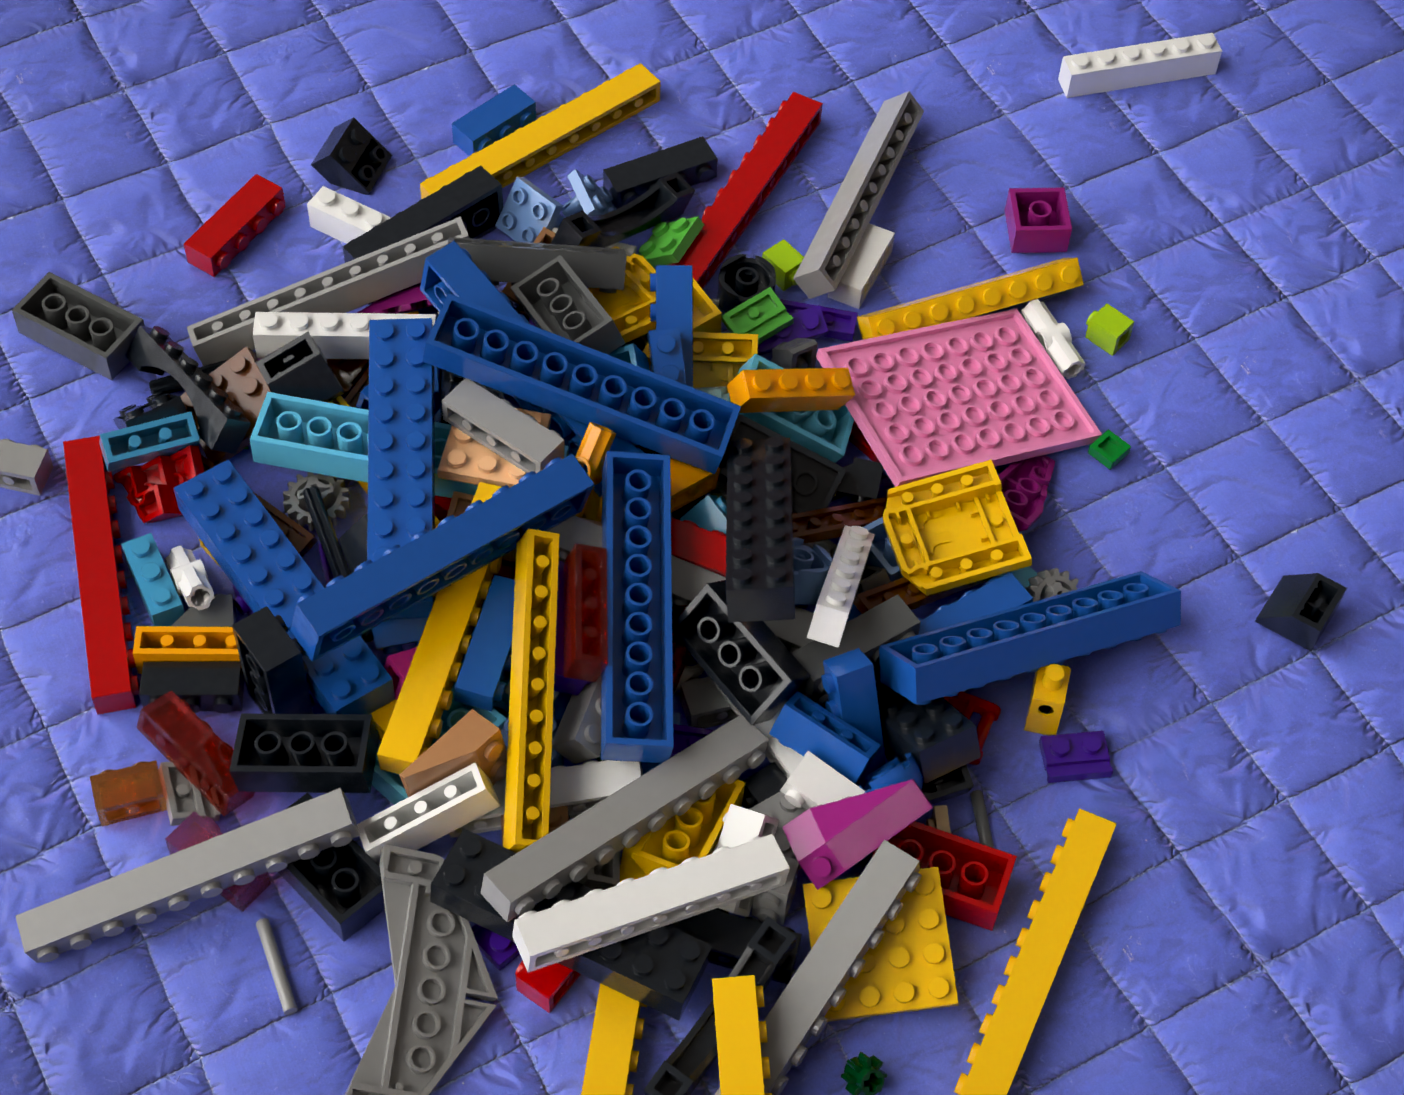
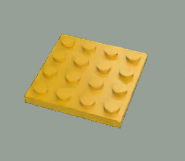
[803,867,959,1022]

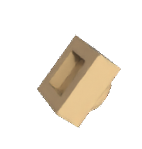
[926,805,951,833]

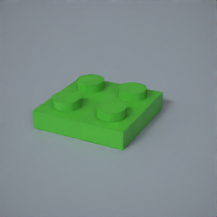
[638,216,704,267]

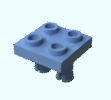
[562,169,616,217]
[495,177,564,243]

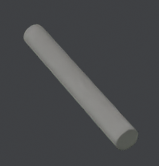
[256,918,298,1015]

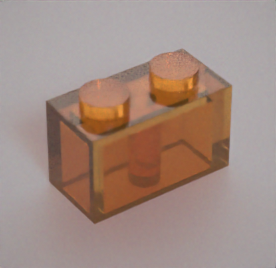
[90,760,167,826]

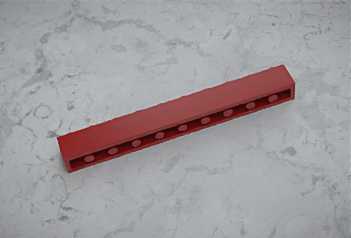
[669,92,823,289]
[63,436,140,715]

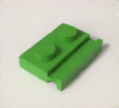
[721,287,794,344]

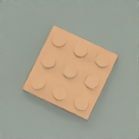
[437,408,551,488]

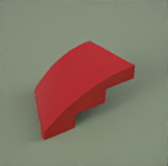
[113,446,204,523]

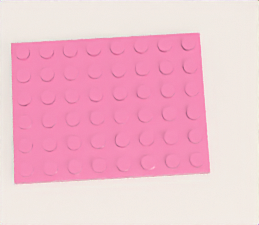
[816,308,1102,487]

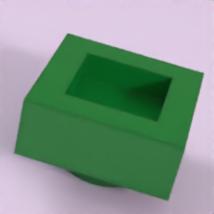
[1088,429,1131,470]

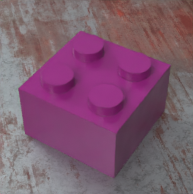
[1005,187,1072,253]

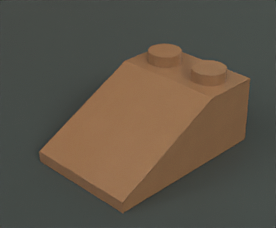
[399,709,507,797]

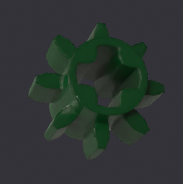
[841,1052,887,1095]

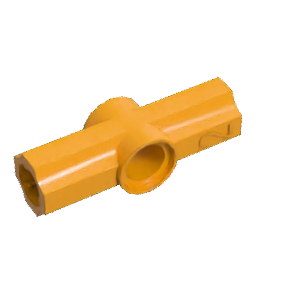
[575,422,616,518]

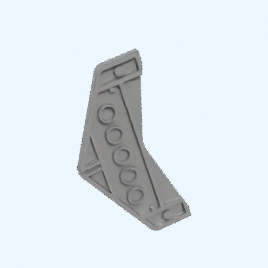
[345,844,498,1095]

